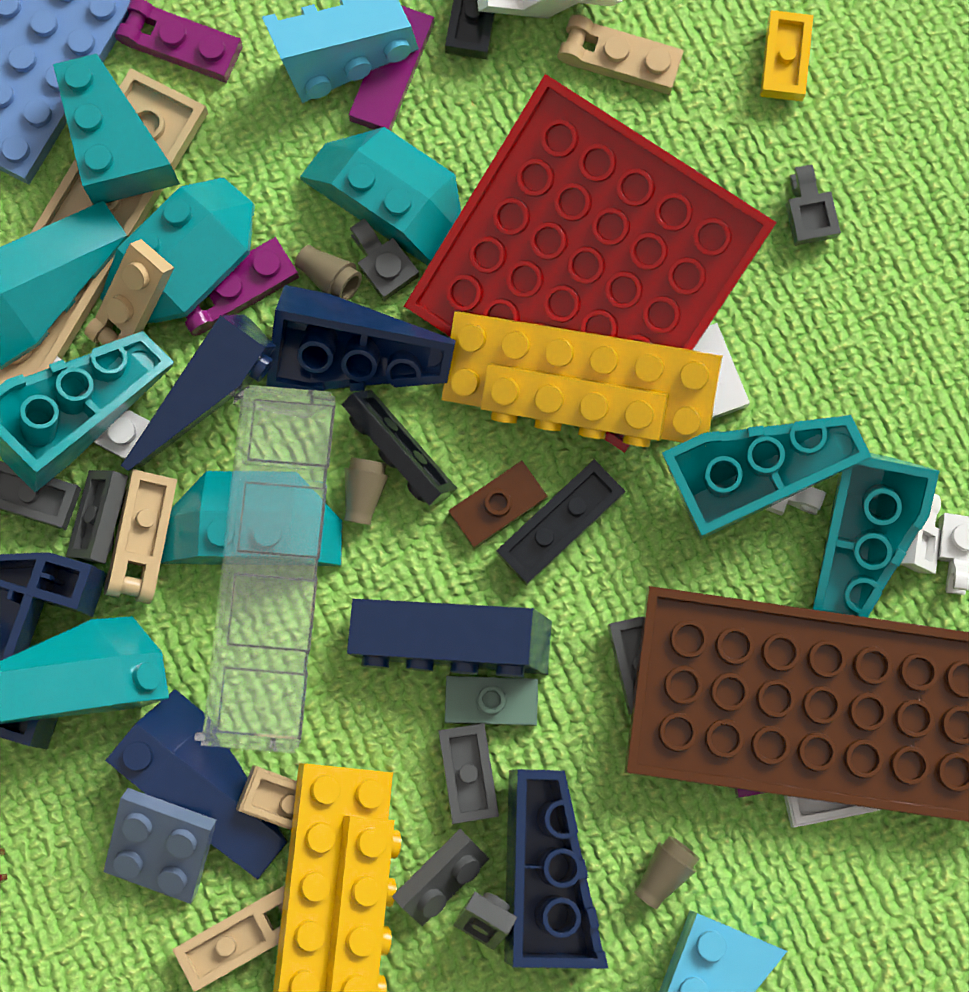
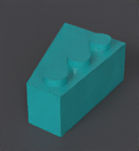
[53,53,180,204]

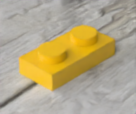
[760,10,813,102]

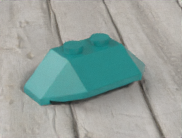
[300,127,461,266]
[100,177,255,323]
[161,471,343,566]

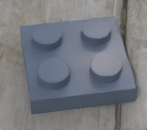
[103,788,217,904]

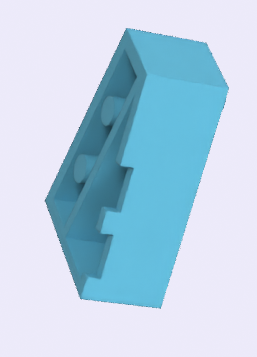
[262,0,419,103]
[659,910,787,992]

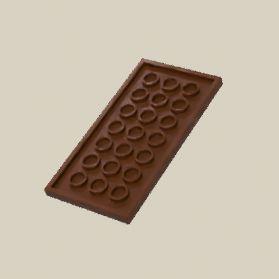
[624,586,969,822]

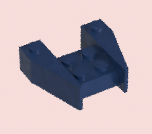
[0,552,107,750]

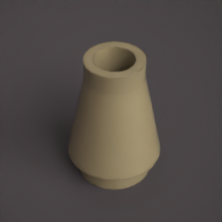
[295,245,362,300]
[344,457,389,525]
[634,836,700,909]

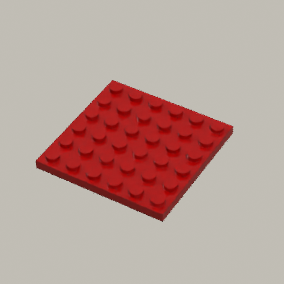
[404,74,777,453]

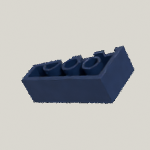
[347,598,552,677]
[504,769,609,969]

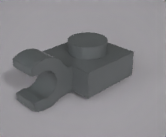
[785,164,841,246]
[350,219,419,301]

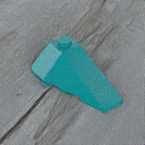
[0,201,128,370]
[0,331,174,492]
[662,415,872,540]
[812,453,939,617]
[0,616,169,724]

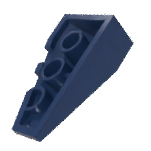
[266,285,455,395]
[121,314,276,471]
[105,689,288,880]

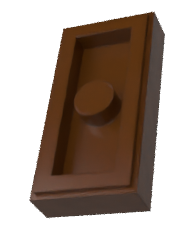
[448,461,548,549]

